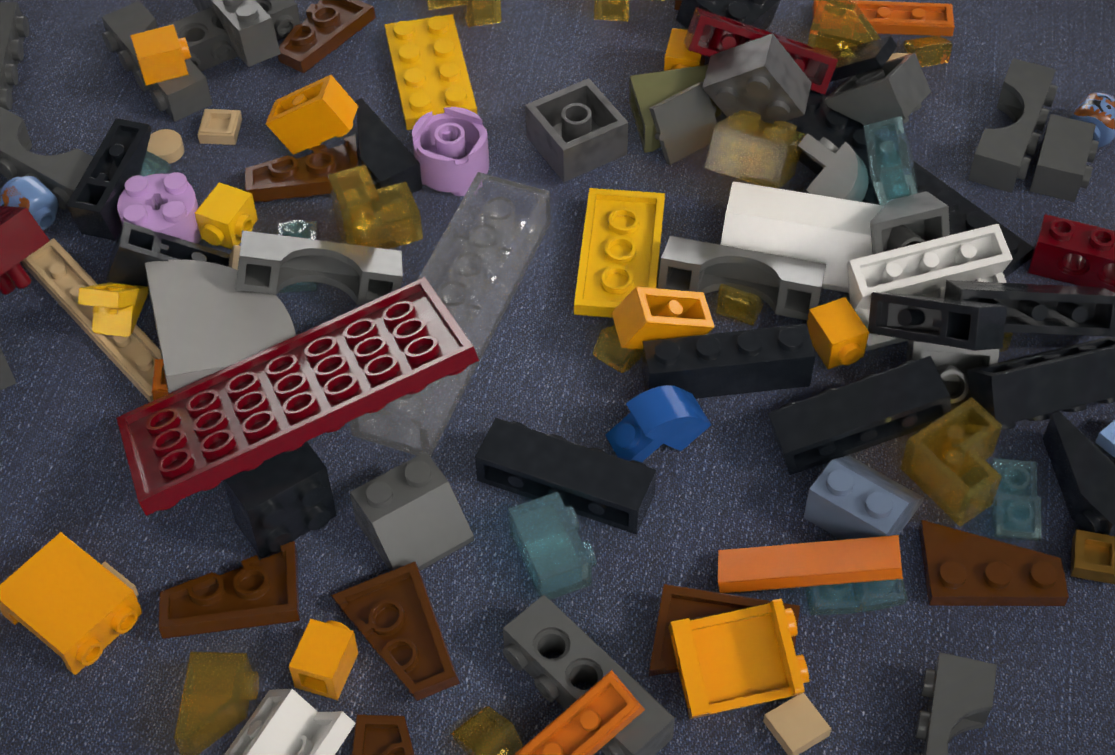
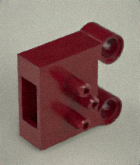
[0,206,50,295]

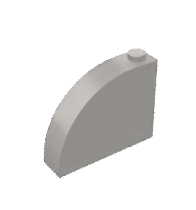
[145,260,296,394]

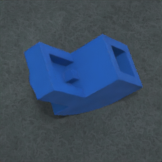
[605,385,712,462]

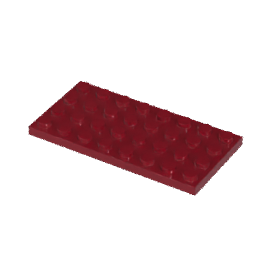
[116,277,479,516]

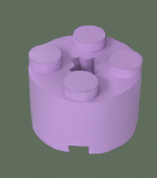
[412,107,489,196]
[117,172,201,244]

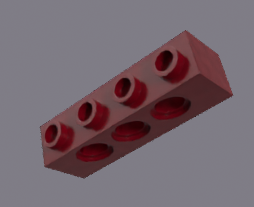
[684,8,838,95]
[1028,214,1115,293]

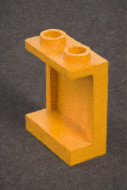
[0,532,142,675]
[668,598,809,719]

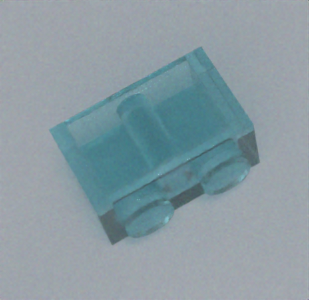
[864,116,919,206]
[508,492,596,600]

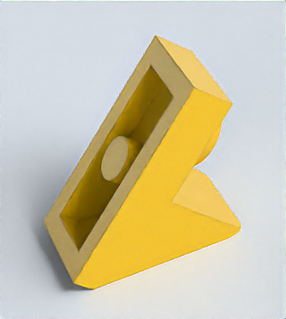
[78,282,148,337]

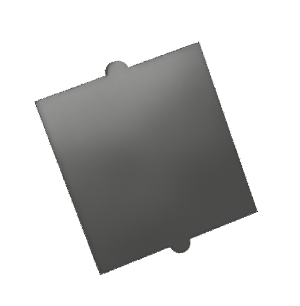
[649,81,721,165]

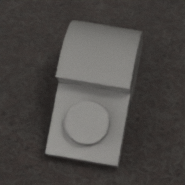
[798,133,868,202]

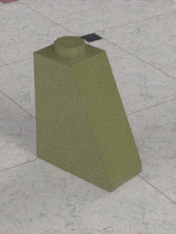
[629,65,722,153]

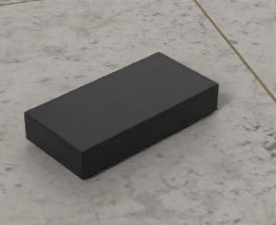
[830,36,897,82]

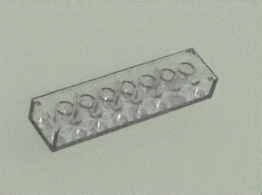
[349,172,551,457]

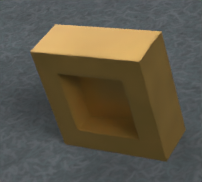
[1070,529,1115,584]

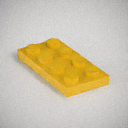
[384,14,477,130]
[574,188,665,318]

